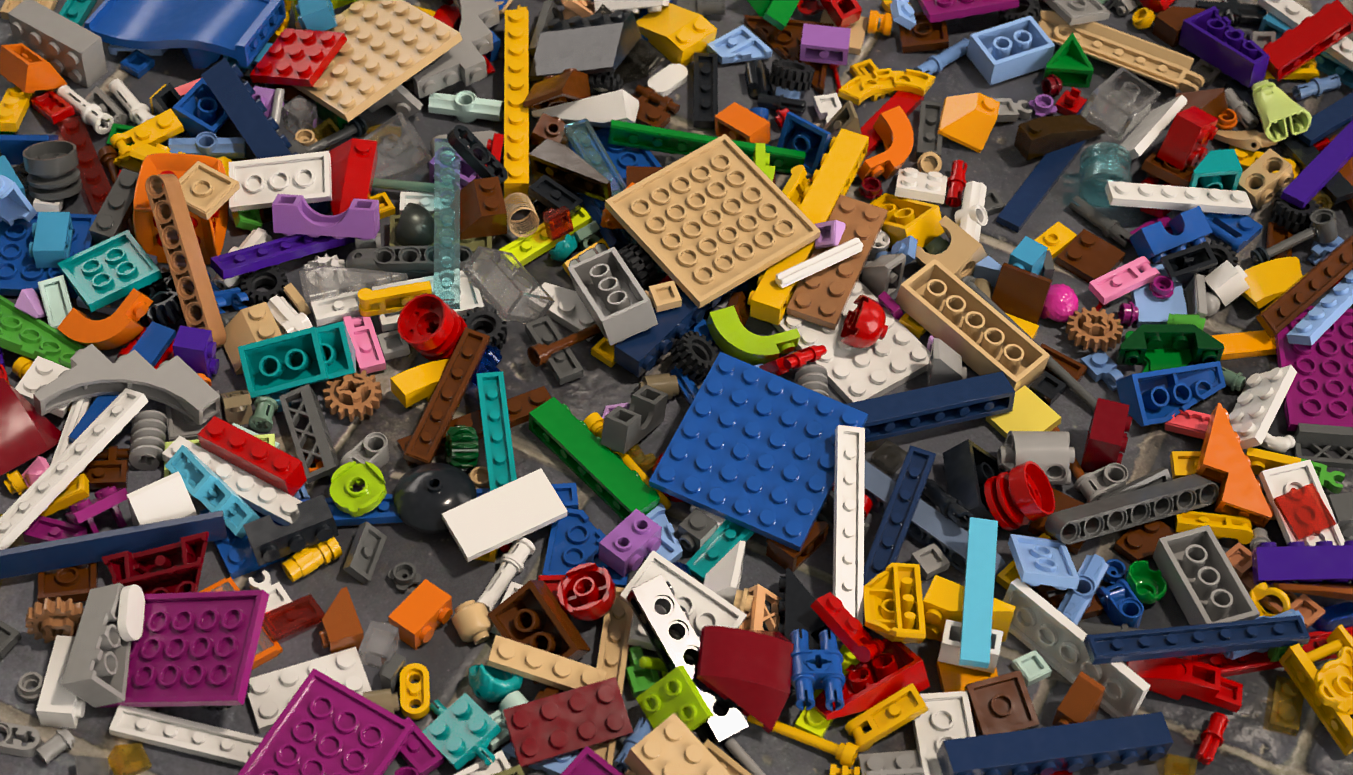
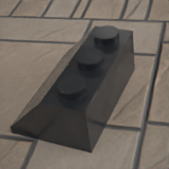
[943,439,1003,529]

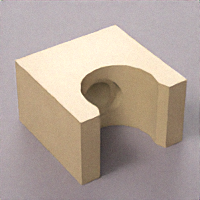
[915,215,988,280]

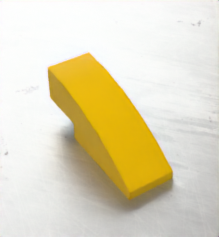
[390,359,473,408]

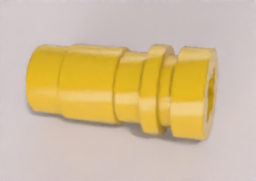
[281,537,343,582]

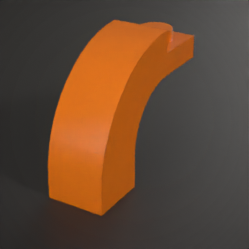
[857,106,914,181]
[57,288,153,350]

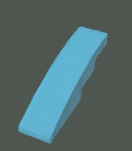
[165,445,260,539]

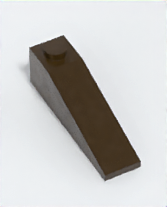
[1014,113,1109,161]
[529,138,612,202]

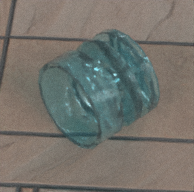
[1079,142,1132,208]

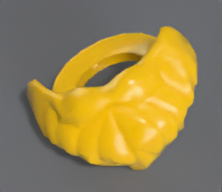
[1249,582,1291,617]

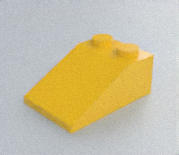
[636,3,717,66]
[869,193,945,249]
[923,575,1016,642]

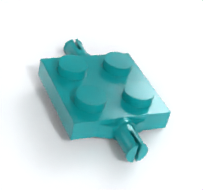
[422,693,502,771]

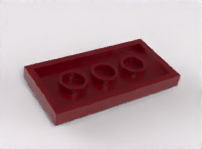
[502,677,634,768]

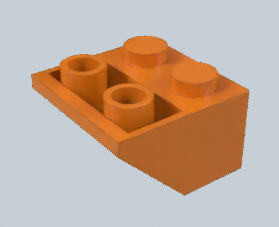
[0,43,67,93]

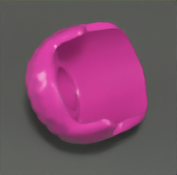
[1041,284,1079,323]

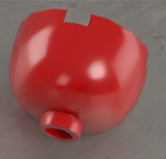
[840,295,888,348]
[557,563,616,621]

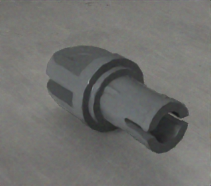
[675,0,725,17]

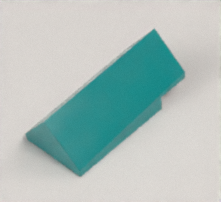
[238,321,356,399]

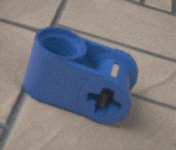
[1096,579,1144,628]

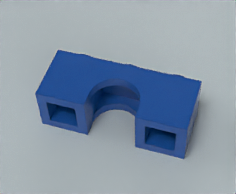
[1129,206,1213,264]

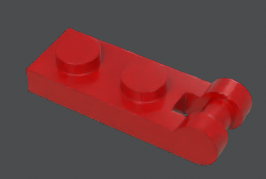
[810,592,884,663]

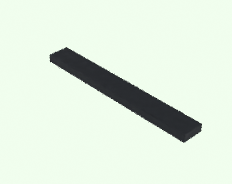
[1224,79,1353,204]

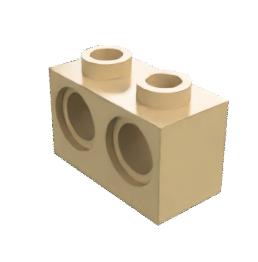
[1237,148,1294,209]

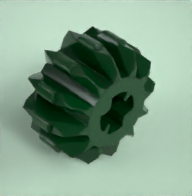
[444,425,479,472]

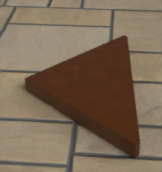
[744,15,833,95]

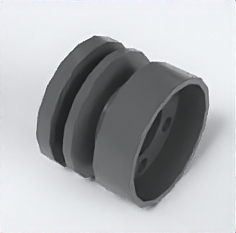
[22,140,82,200]

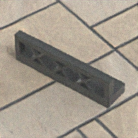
[279,384,339,484]
[1293,423,1353,469]

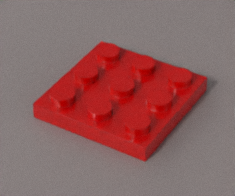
[249,28,347,87]

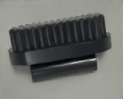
[745,60,773,100]

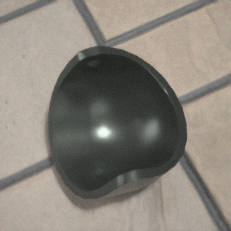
[396,203,437,246]

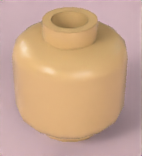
[452,600,494,645]

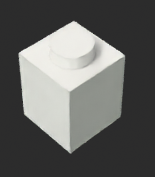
[1205,260,1250,307]

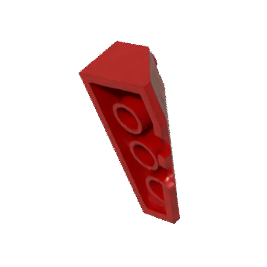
[329,138,377,215]

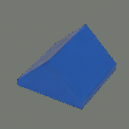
[172,78,230,138]
[777,111,832,175]
[0,134,59,165]

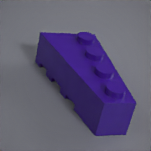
[1178,6,1270,88]
[1252,540,1353,585]

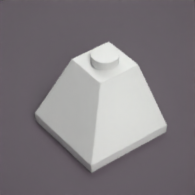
[704,541,746,605]

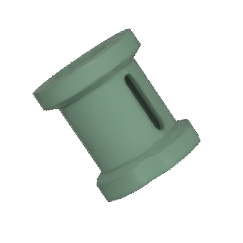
[249,397,279,432]

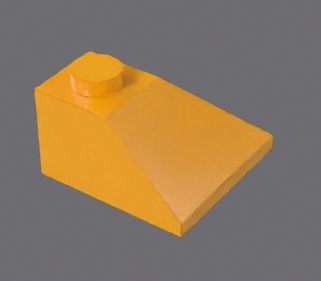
[937,93,1000,153]

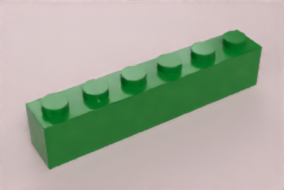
[529,397,660,520]

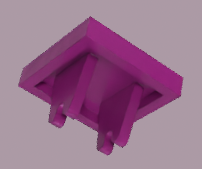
[64,486,128,534]

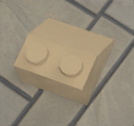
[223,302,282,375]

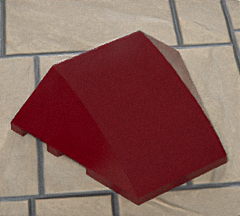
[0,378,62,476]
[101,531,209,594]
[697,626,794,733]

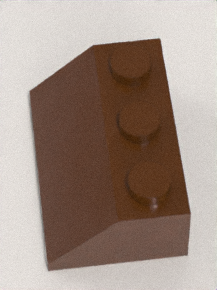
[488,580,591,685]

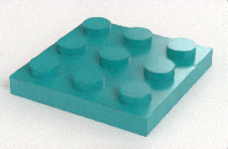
[57,229,163,312]

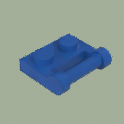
[1204,213,1263,253]

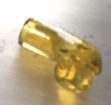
[627,443,656,470]

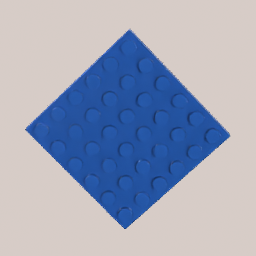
[649,352,868,552]

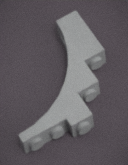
[412,0,500,99]
[33,344,220,426]

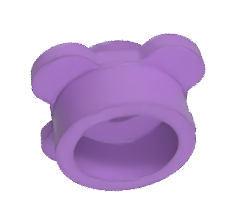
[1029,94,1057,117]

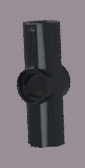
[1194,0,1267,28]

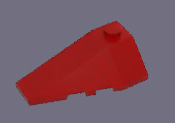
[813,638,930,720]

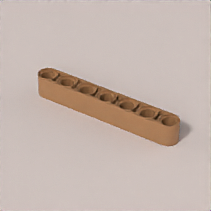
[145,174,226,348]

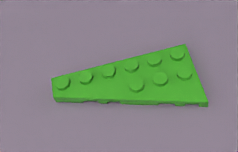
[0,295,86,369]

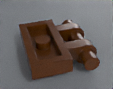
[631,85,680,128]
[77,446,130,490]

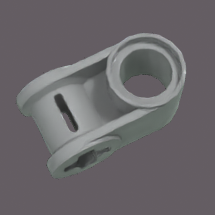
[339,432,390,485]
[1074,463,1128,503]

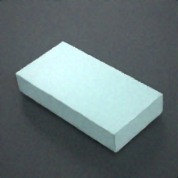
[38,275,73,331]

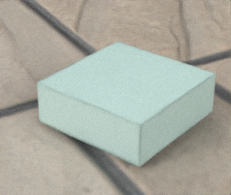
[1011,649,1052,687]

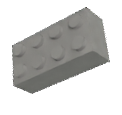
[8,0,108,88]
[568,247,658,346]
[1153,525,1260,625]

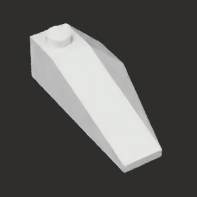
[532,89,639,128]

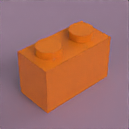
[714,102,771,144]
[388,579,453,650]

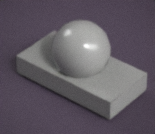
[1185,274,1221,318]

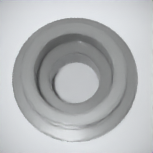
[17,672,45,701]

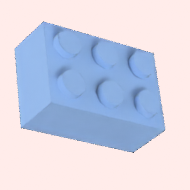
[967,15,1055,85]

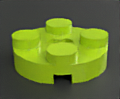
[330,461,387,517]

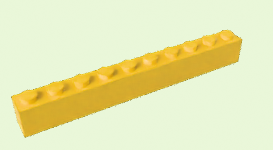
[504,10,529,204]
[747,128,869,326]

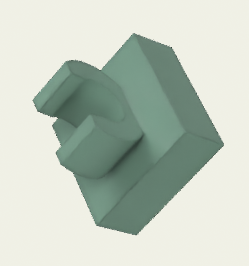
[571,221,600,251]

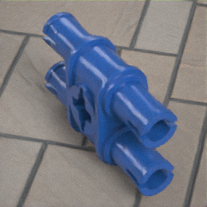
[790,629,846,711]

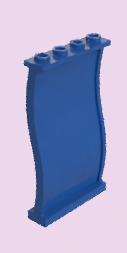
[84,0,286,67]

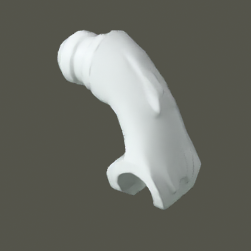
[1260,432,1296,453]

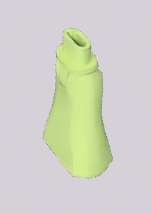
[1251,80,1312,142]

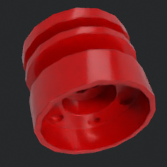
[398,293,467,361]
[984,461,1055,531]

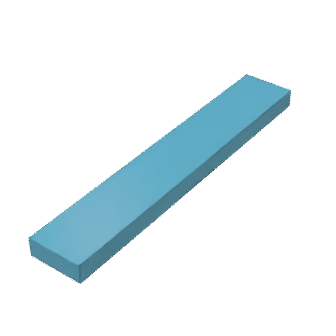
[959,517,998,668]

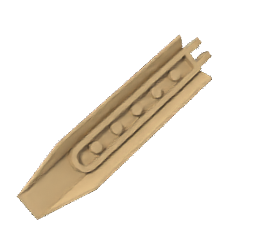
[1039,11,1205,93]

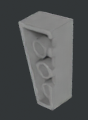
[61,583,131,708]

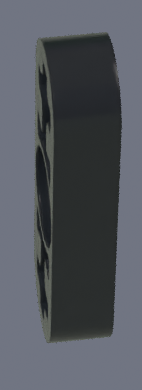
[447,125,508,185]

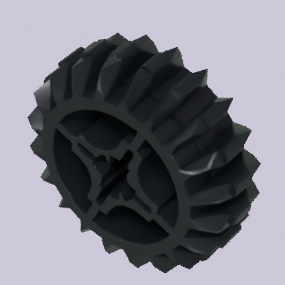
[138,267,194,327]

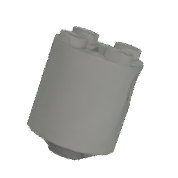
[997,431,1075,485]

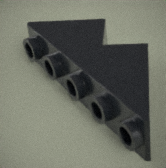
[778,568,831,696]

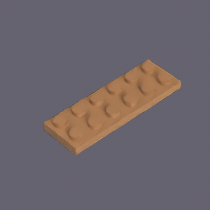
[786,194,888,330]

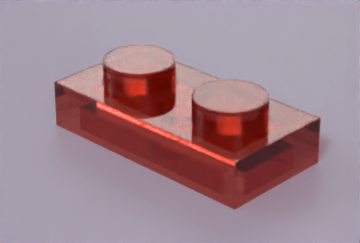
[262,594,325,642]

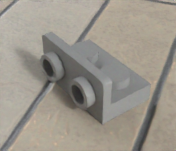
[857,750,924,775]

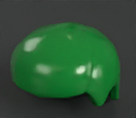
[1125,561,1167,604]

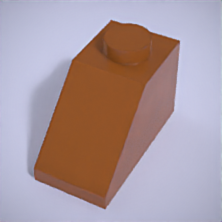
[319,587,365,654]
[1052,671,1106,726]

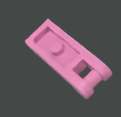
[1088,256,1161,305]
[342,315,386,374]

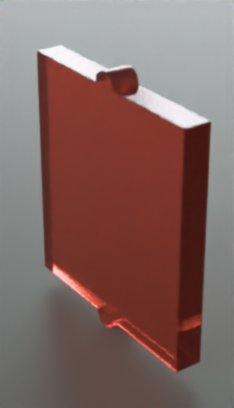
[1273,483,1336,541]

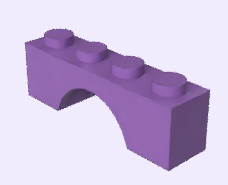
[272,194,380,241]

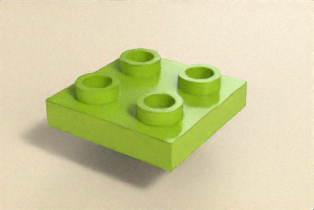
[636,666,714,732]

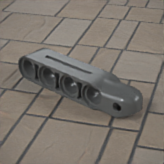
[346,245,473,281]

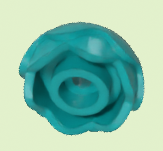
[549,234,577,262]

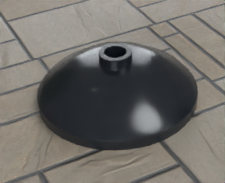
[393,463,477,533]

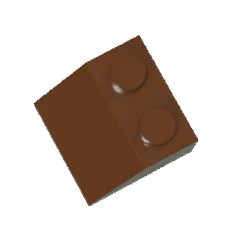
[523,68,591,110]
[449,176,507,240]

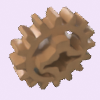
[1066,307,1123,352]
[323,370,382,422]
[25,597,84,643]

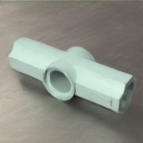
[428,91,504,123]

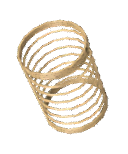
[504,192,539,237]

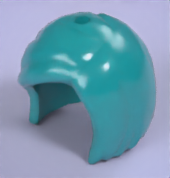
[468,664,523,703]

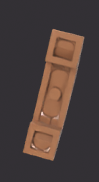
[1225,542,1326,629]

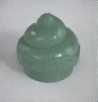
[924,235,949,255]

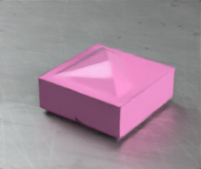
[22,456,50,488]

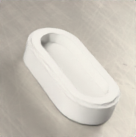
[647,63,688,97]
[117,584,145,642]

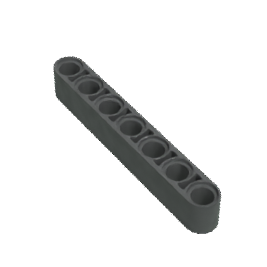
[1045,474,1219,545]

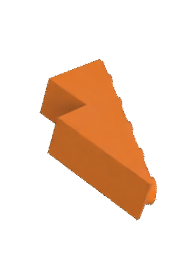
[1195,403,1274,528]

